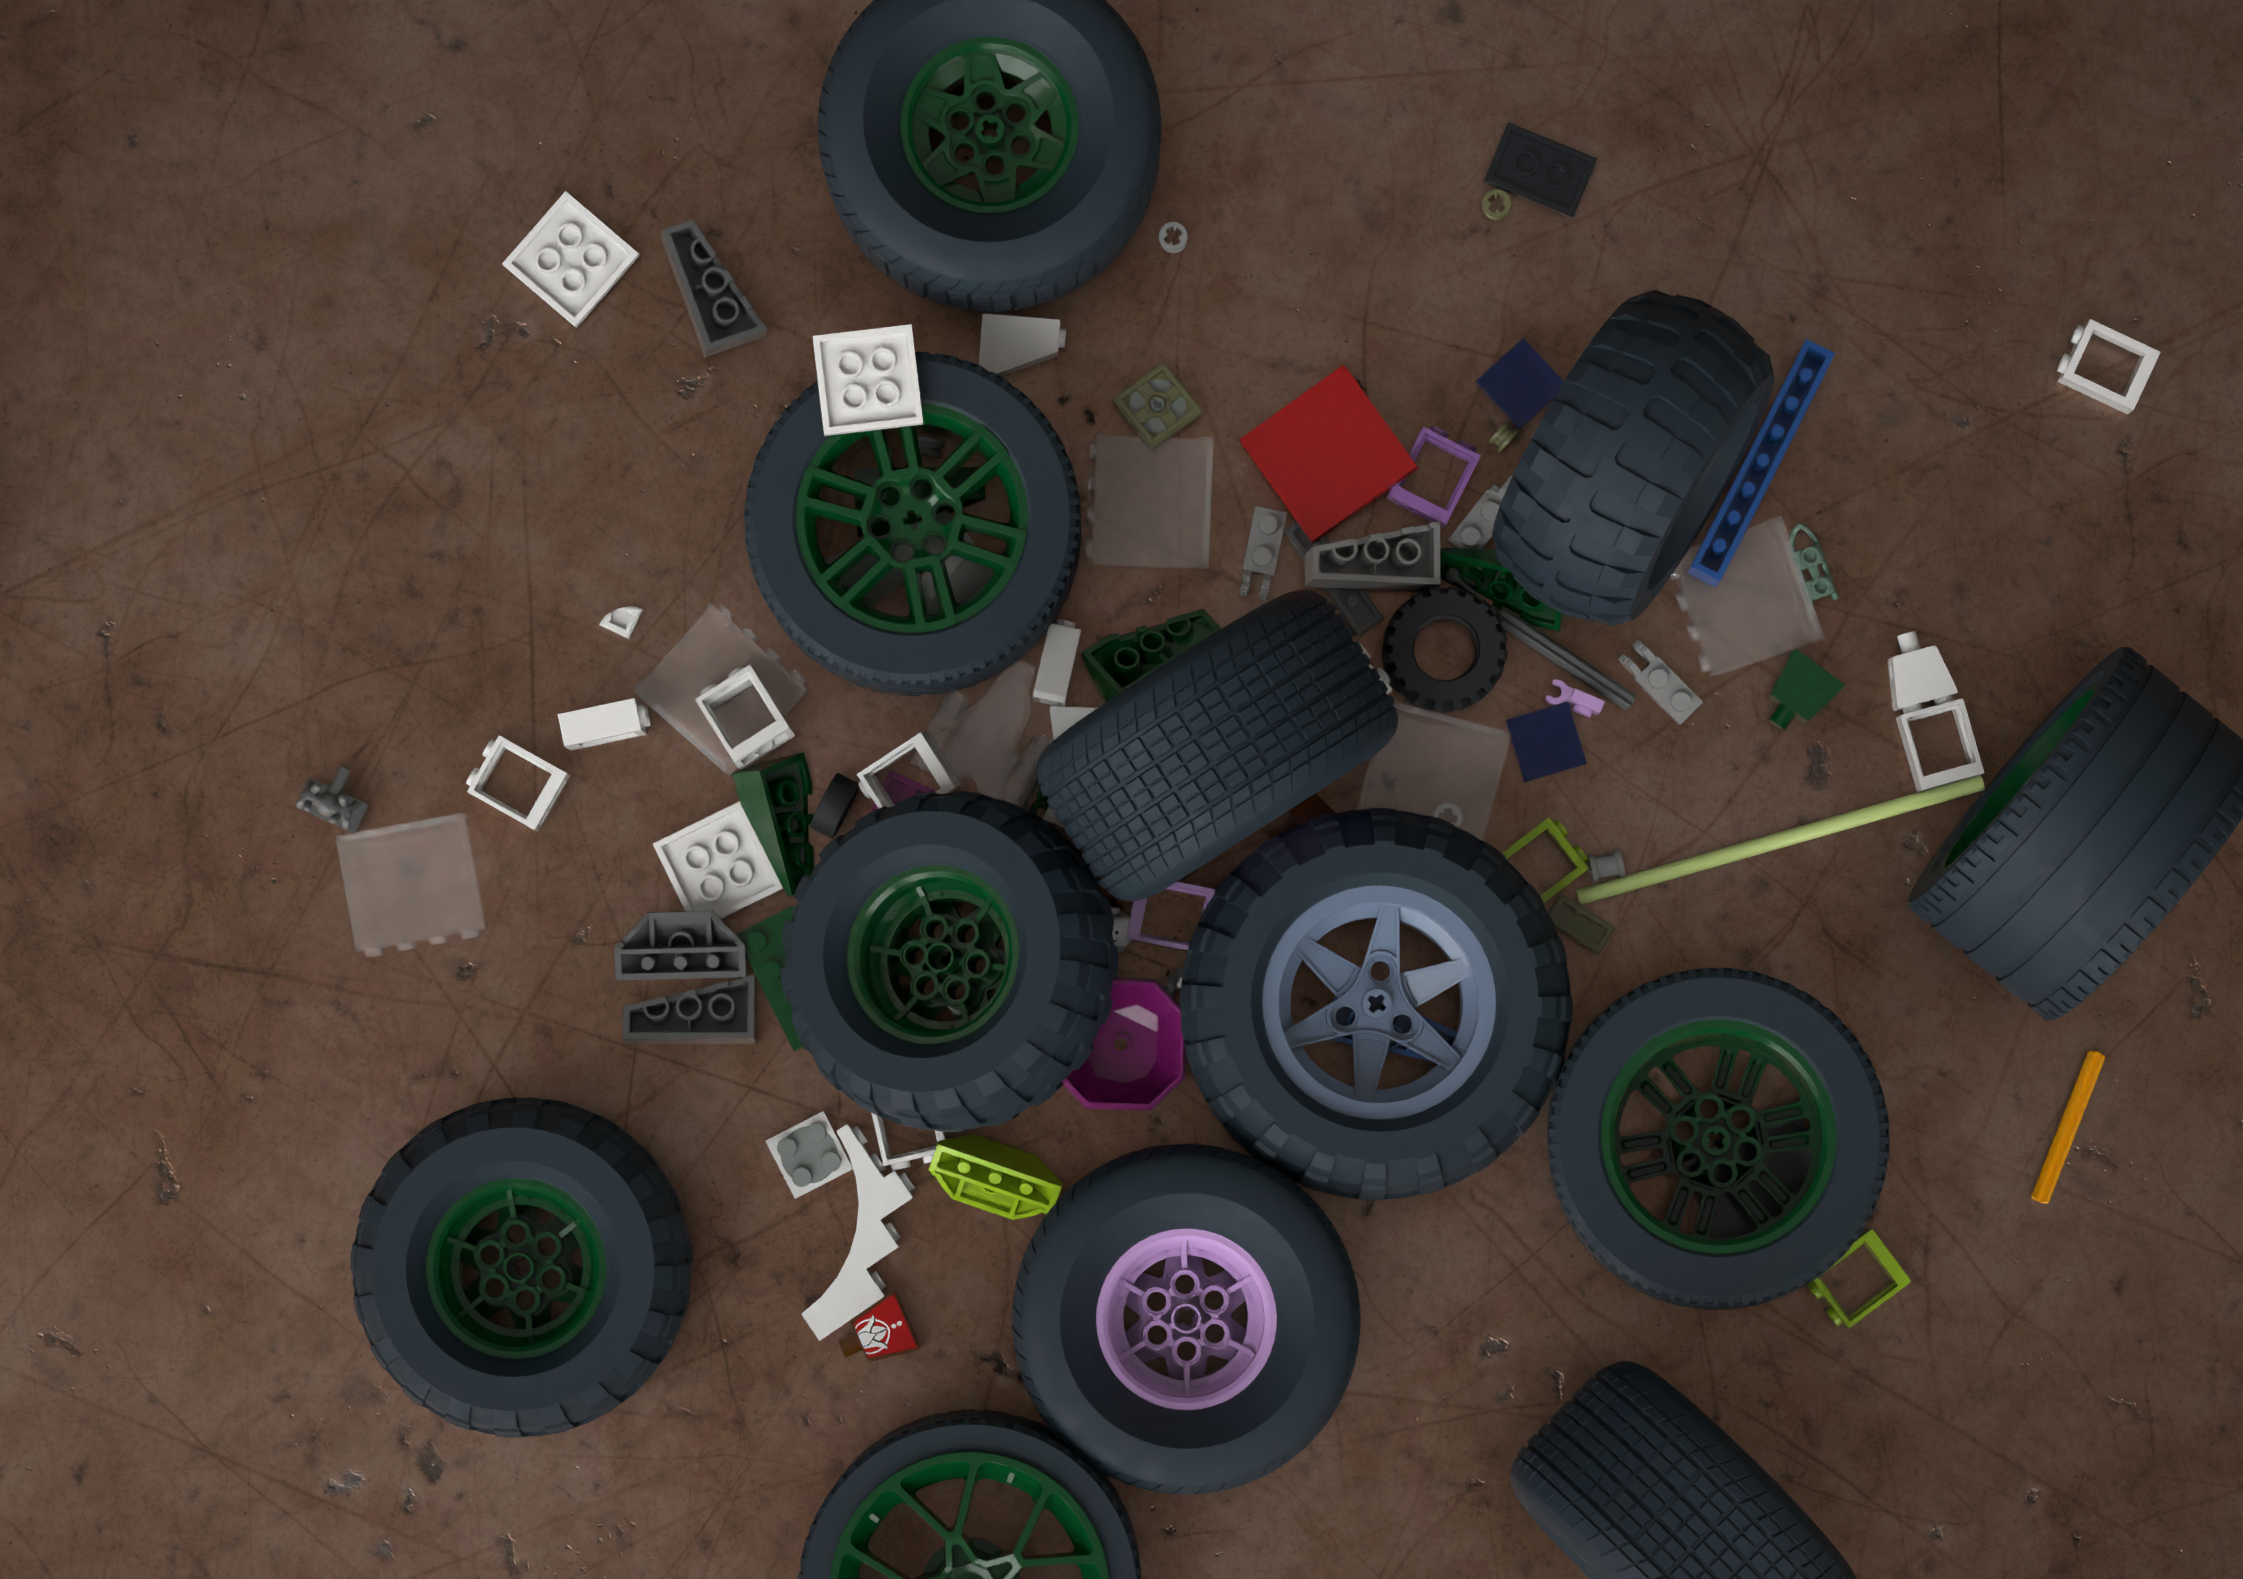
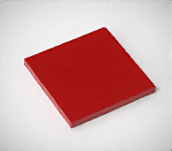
[1239,365,1419,544]

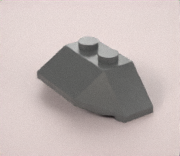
[614,910,747,981]

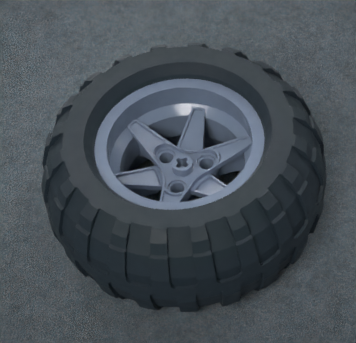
[1180,808,1573,1200]

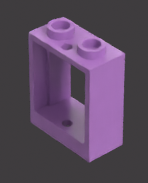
[1387,426,1481,528]

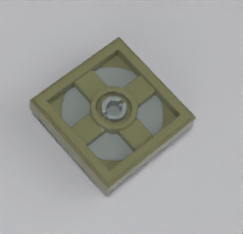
[1112,362,1203,451]

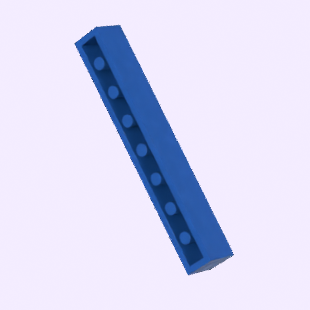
[1687,339,1835,588]

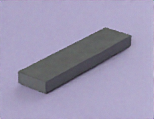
[1284,522,1385,638]

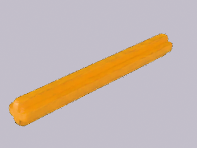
[2031,1050,2105,1204]

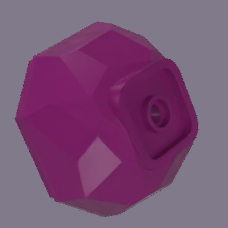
[1062,978,1186,1110]

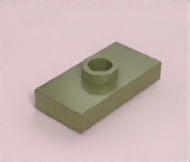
[1548,893,1616,955]

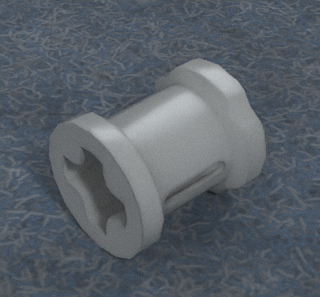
[1587,848,1625,883]

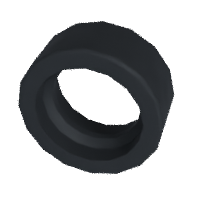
[810,773,859,839]

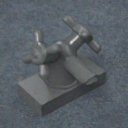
[296,766,370,834]

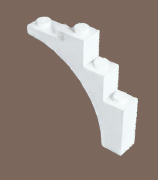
[802,1124,915,1341]

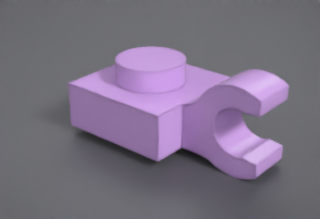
[1545,679,1605,718]

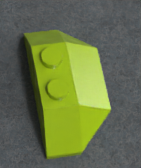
[928,1134,1063,1220]

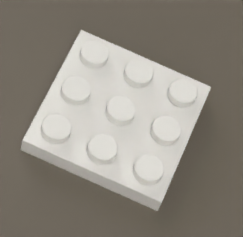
[502,191,640,328]
[813,324,924,436]
[653,801,784,919]

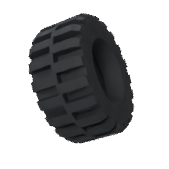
[1382,586,1508,713]

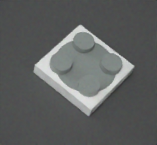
[766,1111,853,1199]

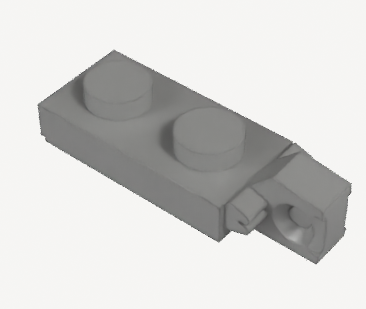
[1447,476,1512,549]

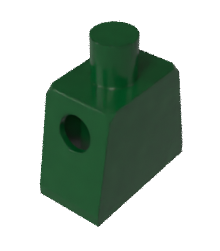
[1768,648,1845,731]

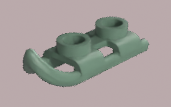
[1788,523,1839,609]

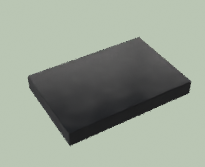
[1483,122,1598,219]

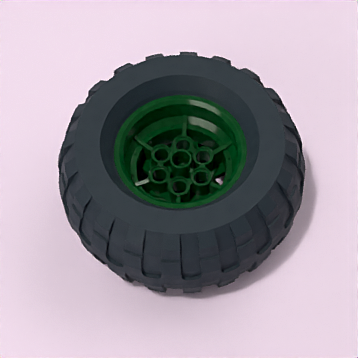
[1492,290,1774,626]
[781,791,1118,1132]
[350,1097,692,1438]

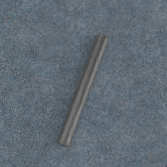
[1498,608,1636,710]

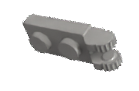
[1239,506,1287,601]
[1618,640,1703,725]

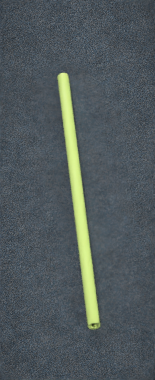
[1575,775,1985,905]

